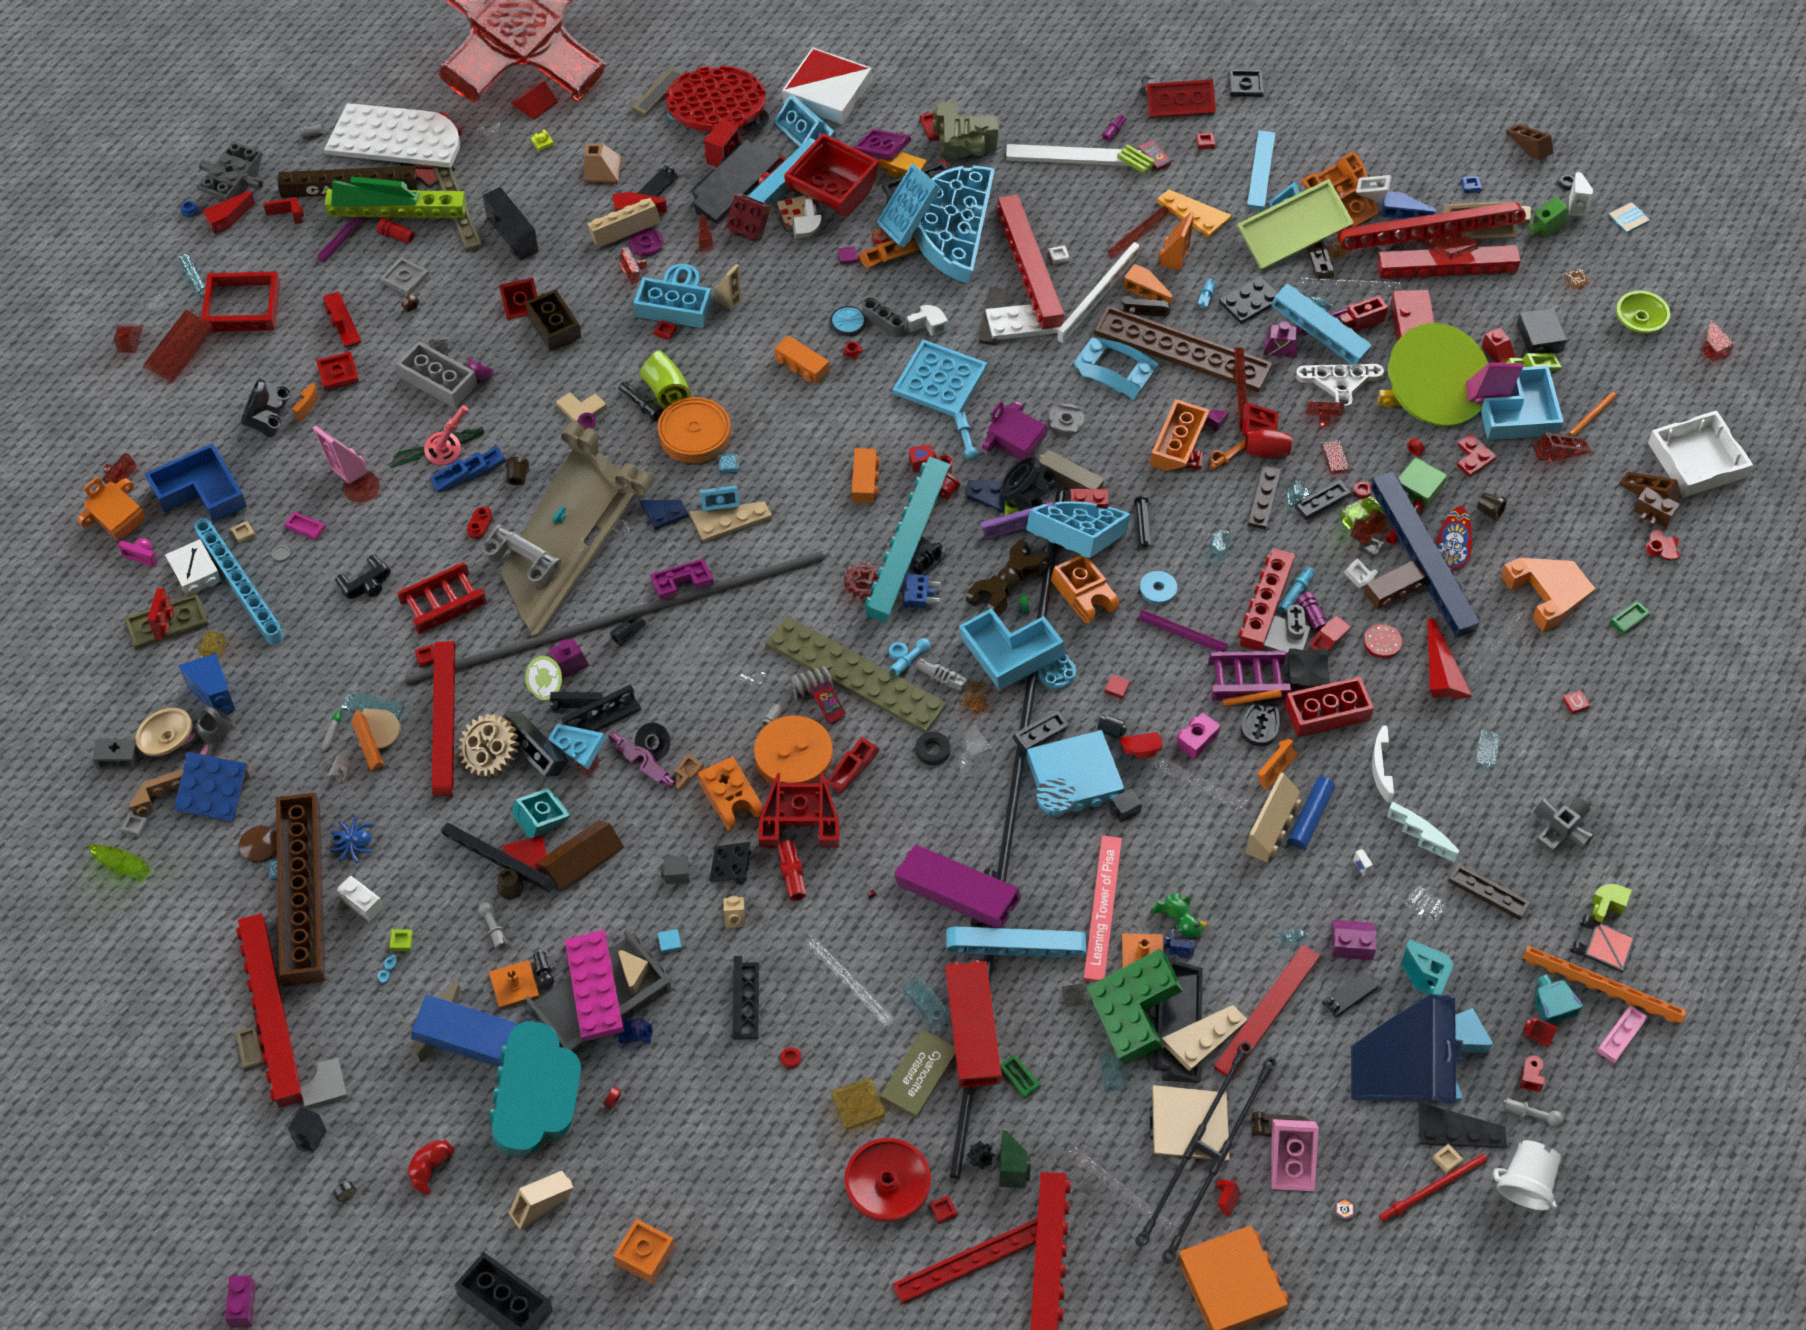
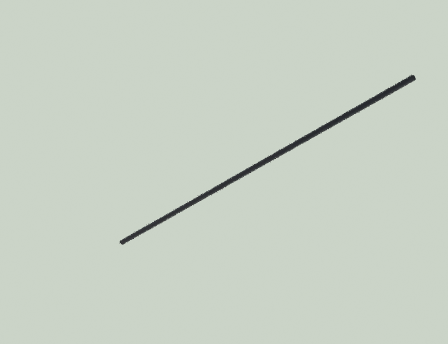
[950,491,1065,1179]

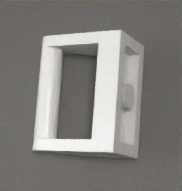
[1568,172,1593,217]

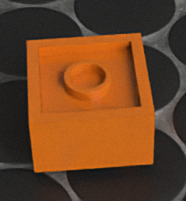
[613,1219,676,1284]

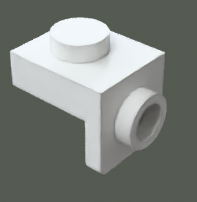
[1344,558,1378,588]

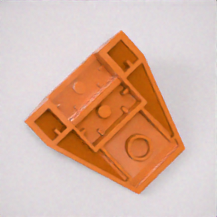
[1301,151,1379,228]

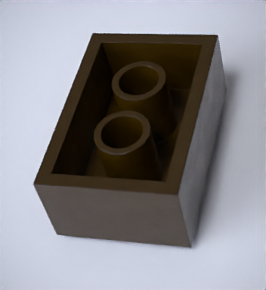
[524,289,582,351]

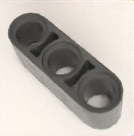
[862,297,905,337]

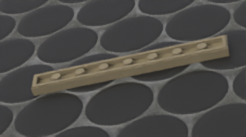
[432,166,483,252]

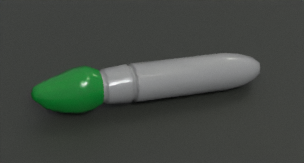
[322,710,341,752]

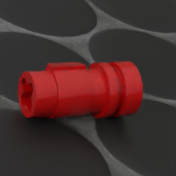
[377,218,415,244]

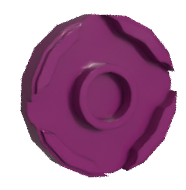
[629,228,664,257]

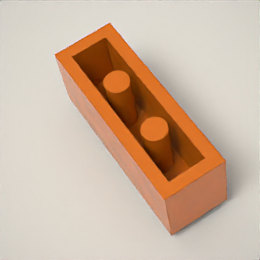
[775,335,830,385]
[852,448,880,503]

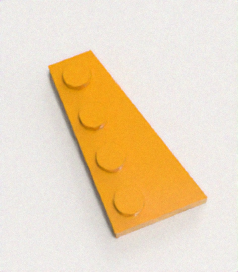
[1157,189,1232,237]

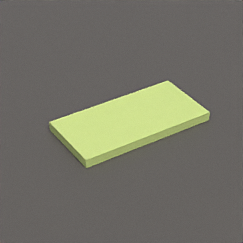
[1237,179,1354,270]

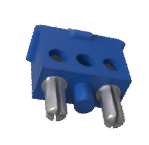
[898,572,941,608]

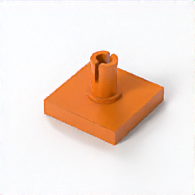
[1122,933,1163,968]
[489,960,539,1010]

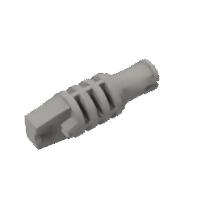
[916,659,967,691]

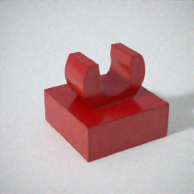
[1183,450,1203,470]

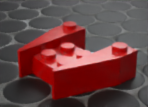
[758,773,840,848]

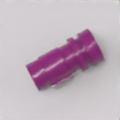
[1296,592,1326,633]

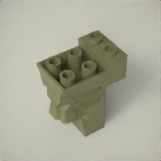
[933,102,998,162]

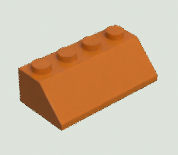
[1150,399,1210,471]

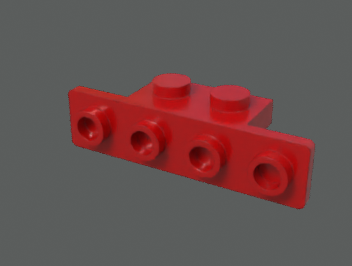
[323,291,361,348]

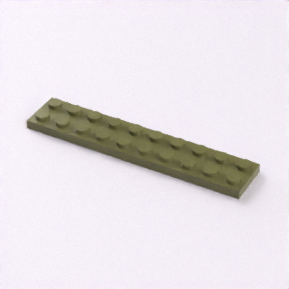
[765,616,947,733]

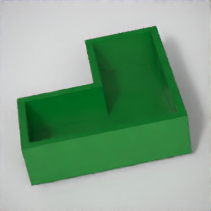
[1087,949,1183,1065]

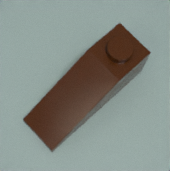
[1506,124,1554,160]
[1619,472,1681,502]

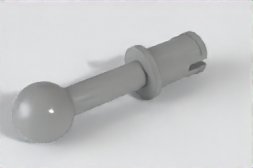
[478,902,508,951]
[1502,1098,1564,1127]

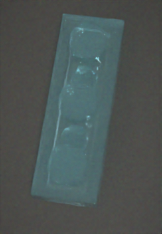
[342,690,405,721]

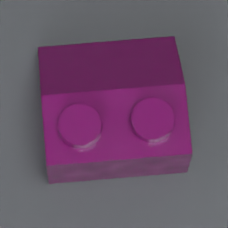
[1332,920,1376,960]

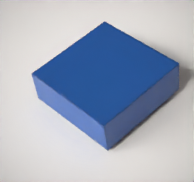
[1461,176,1482,193]

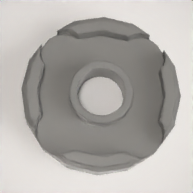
[1049,404,1084,435]

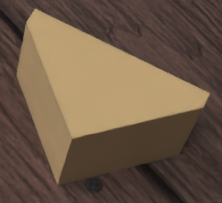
[618,950,649,996]

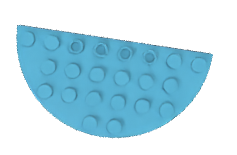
[913,166,995,284]

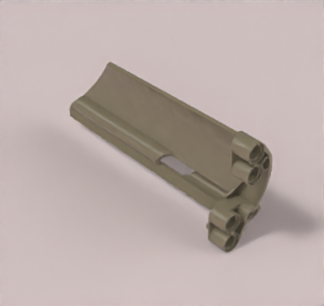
[500,421,655,637]

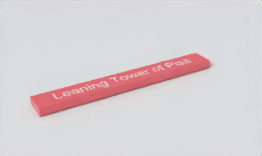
[1083,835,1122,982]

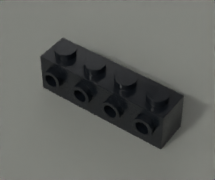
[502,711,569,777]

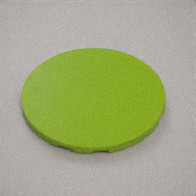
[1388,323,1488,427]

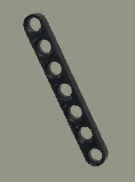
[441,823,556,892]

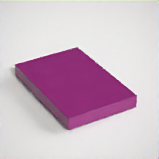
[853,129,912,160]

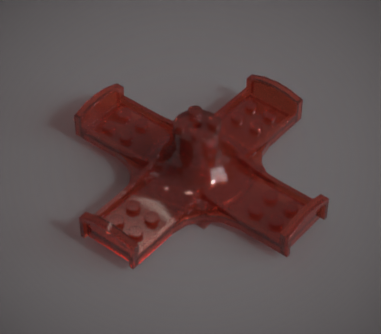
[438,0,606,103]

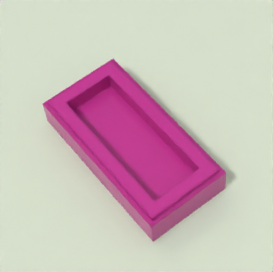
[284,512,326,541]

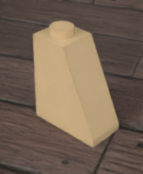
[509,1171,573,1230]

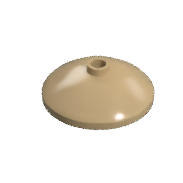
[135,708,192,756]

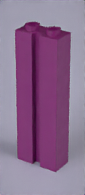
[894,844,1021,928]

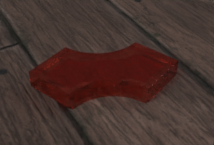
[1350,510,1388,544]

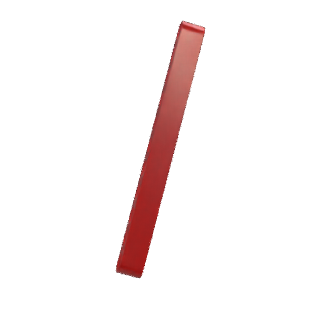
[1337,202,1526,250]

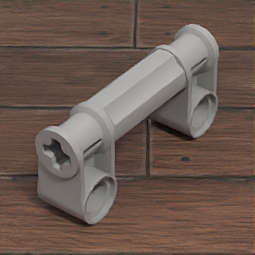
[482,524,561,589]

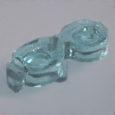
[1277,927,1308,942]

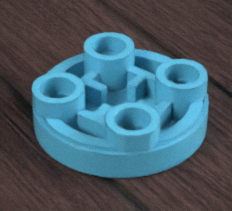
[1038,654,1076,690]

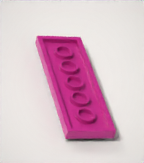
[565,929,624,1042]

